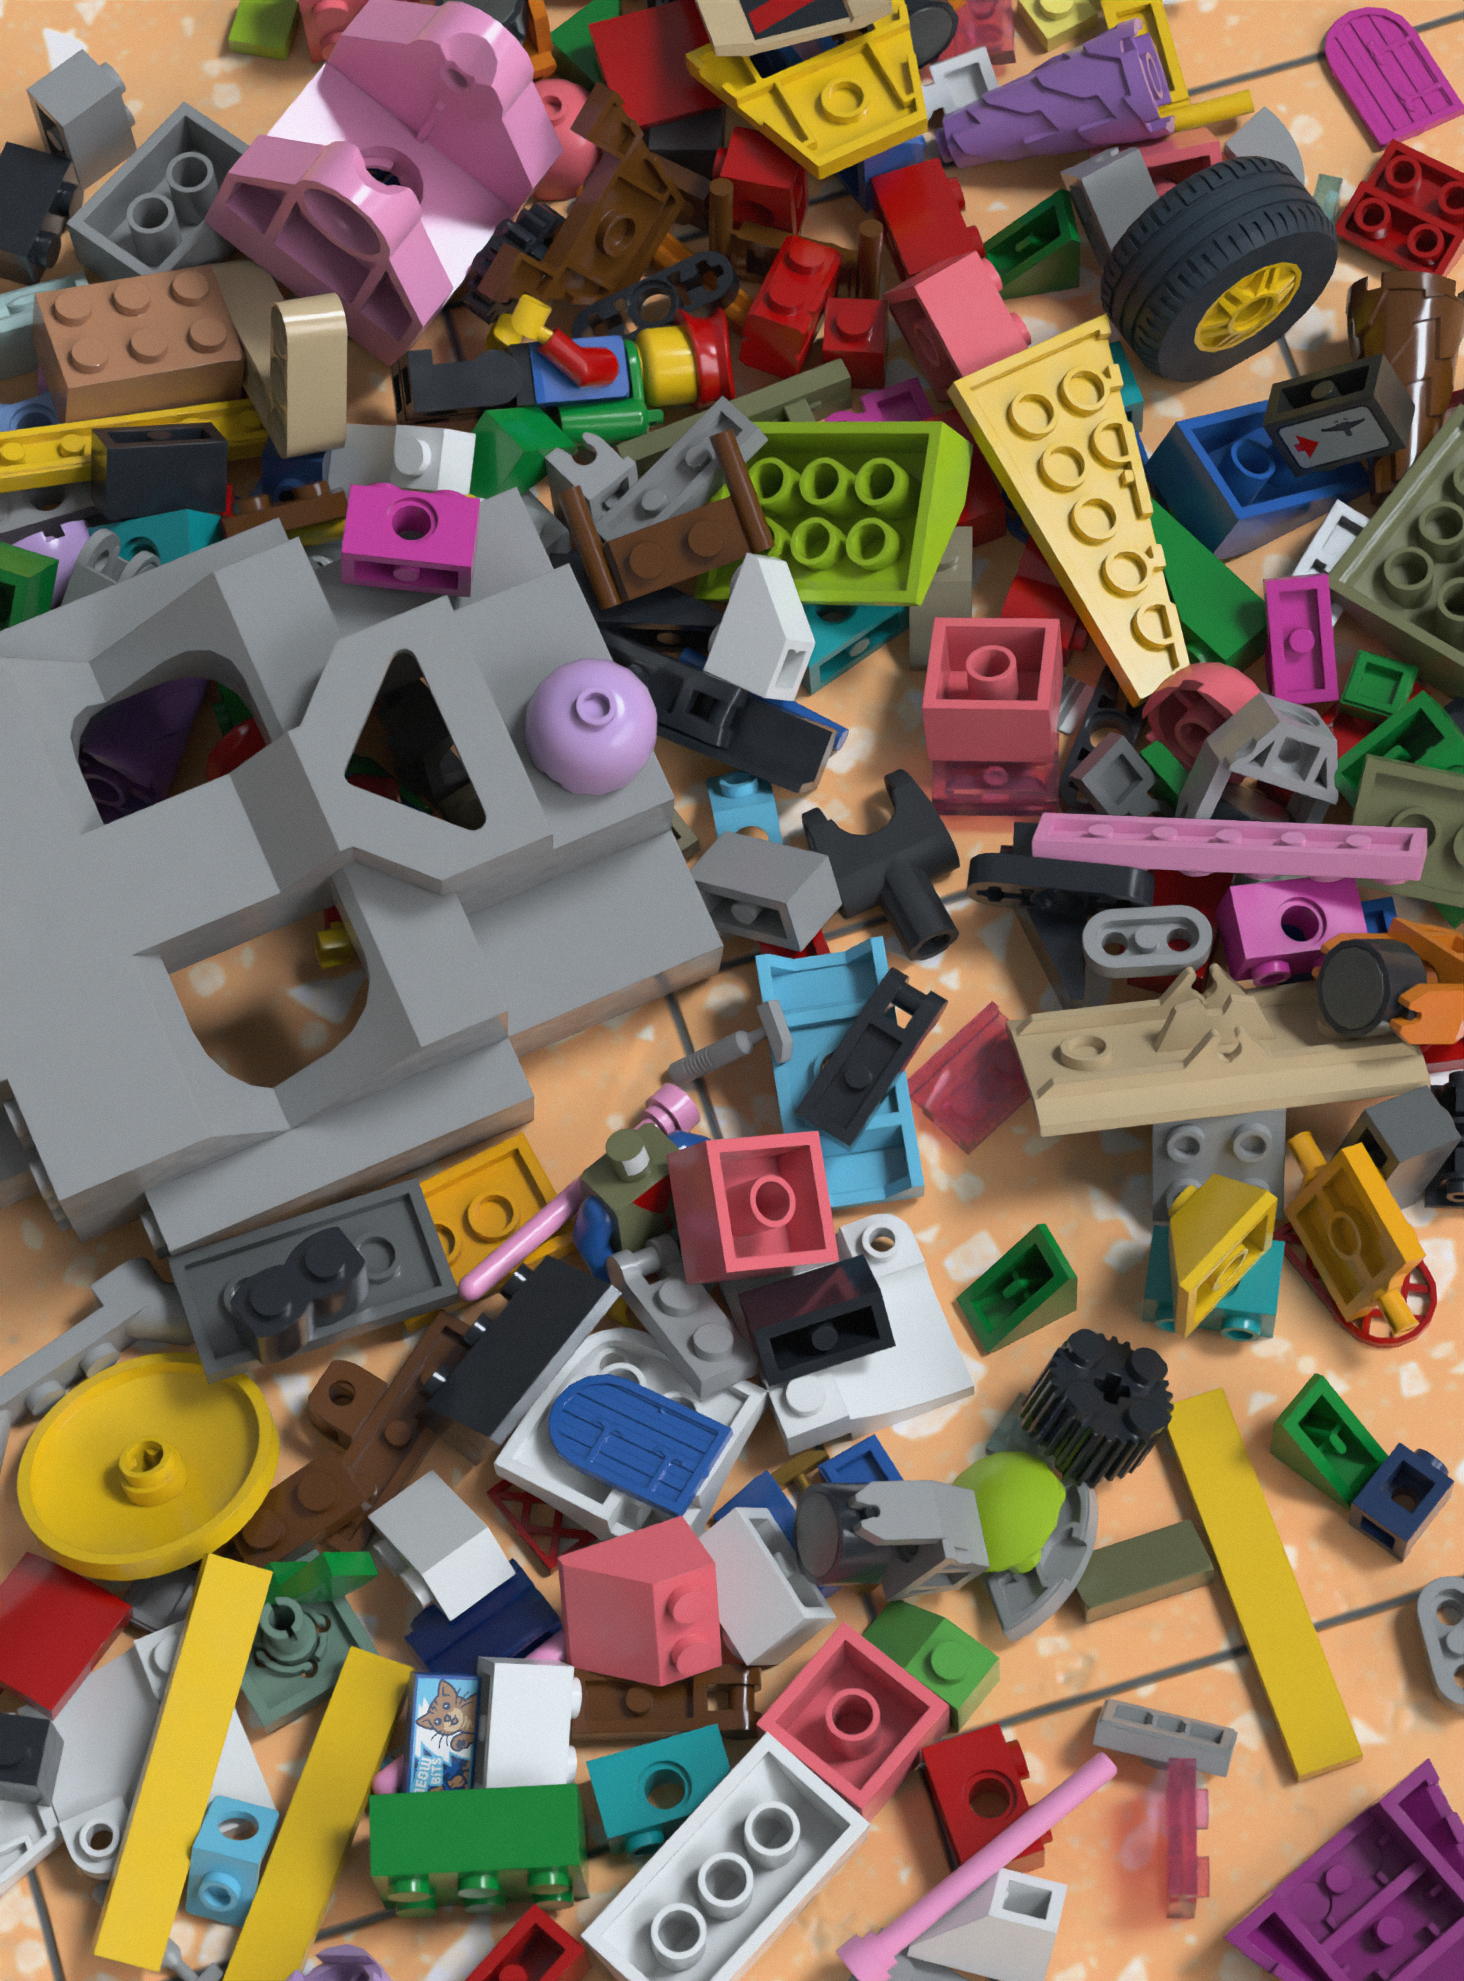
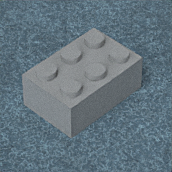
[66,102,249,281]

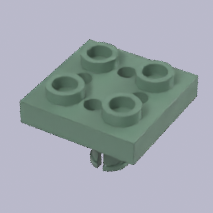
[240,1548,380,1734]

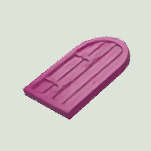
[1324,7,1464,152]

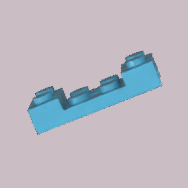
[755,936,925,1211]

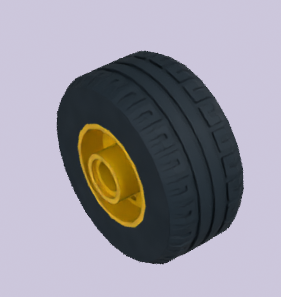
[1100,156,1338,382]

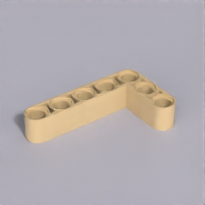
[211,258,347,459]

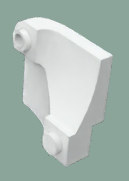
[304,423,484,567]
[719,1214,974,1456]
[494,1328,770,1541]
[17,1619,280,1881]

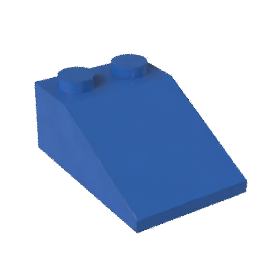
[1143,399,1369,560]

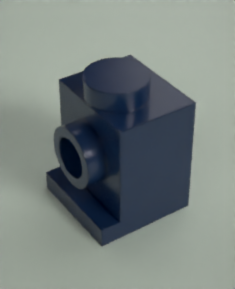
[1348,1442,1455,1563]

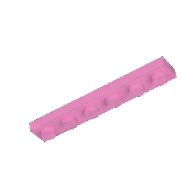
[1032,813,1427,885]

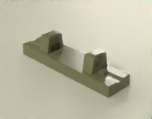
[616,358,852,480]

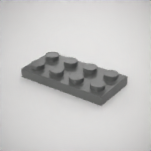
[167,1178,460,1384]

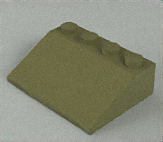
[1328,404,1464,700]

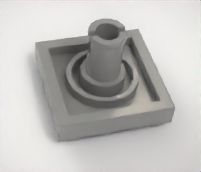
[1152,1108,1286,1221]

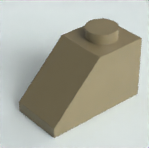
[909,526,973,671]

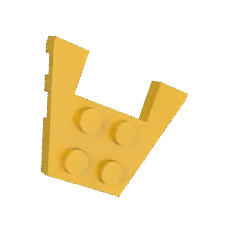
[685,0,928,180]

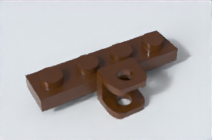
[308,1308,470,1552]

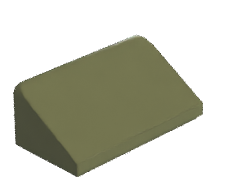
[1074,1519,1214,1624]

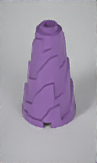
[935,18,1175,169]
[78,676,210,825]

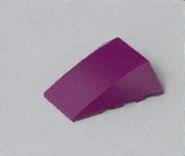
[1222,1758,1464,1981]

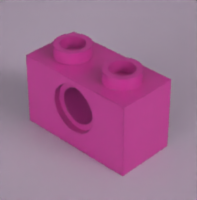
[341,482,480,598]
[1215,877,1368,986]

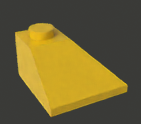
[1168,1173,1278,1339]

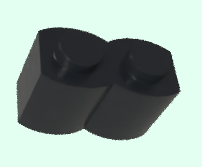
[230,1227,370,1365]

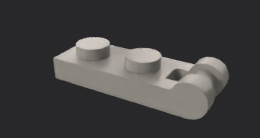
[605,1233,758,1399]

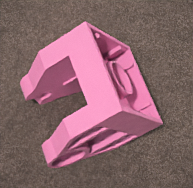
[203,0,564,368]

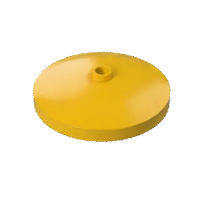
[17,1352,280,1581]

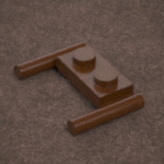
[709,178,883,300]
[557,428,775,611]

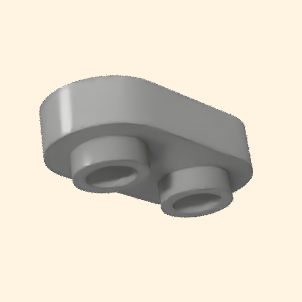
[1082,905,1212,979]
[1415,1576,1464,1713]

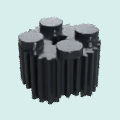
[1019,1329,1174,1489]

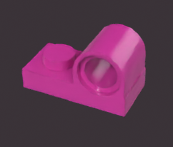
[1263,573,1339,704]

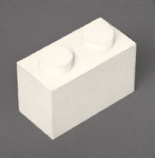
[367,1470,516,1621]
[698,1507,837,1666]
[474,1657,582,1789]

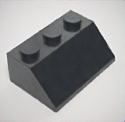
[414,1255,622,1467]

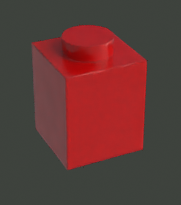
[823,297,889,390]

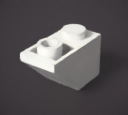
[704,553,816,701]
[907,1868,1068,1981]

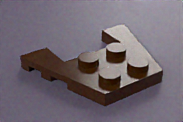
[476,81,686,305]

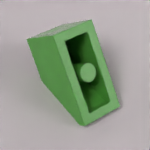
[862,1600,1000,1732]

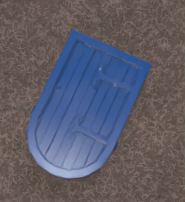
[549,1374,733,1518]

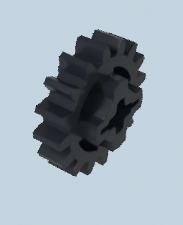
[464,202,566,325]

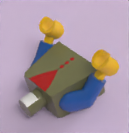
[572,1122,711,1328]

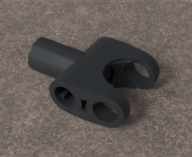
[801,769,960,961]

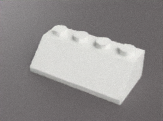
[580,1732,870,1981]

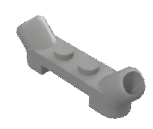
[0,1257,194,1473]

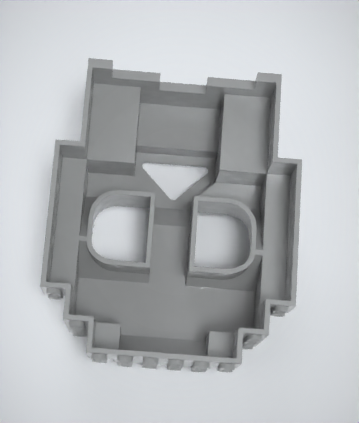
[0,487,724,1260]

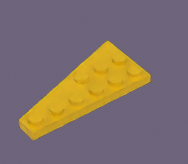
[947,313,1190,708]

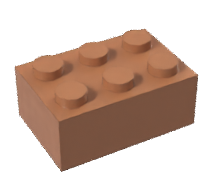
[31,264,246,424]

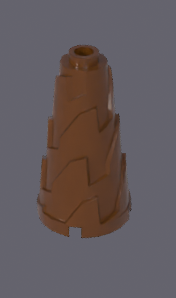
[1345,271,1464,508]

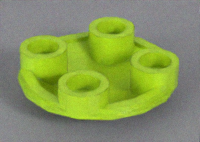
[952,1451,1066,1574]

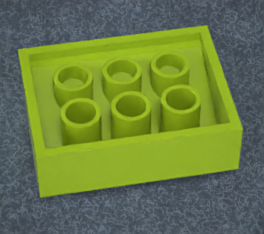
[694,421,974,607]

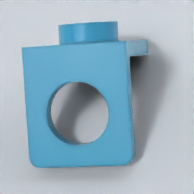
[706,771,783,844]
[185,1795,279,1928]

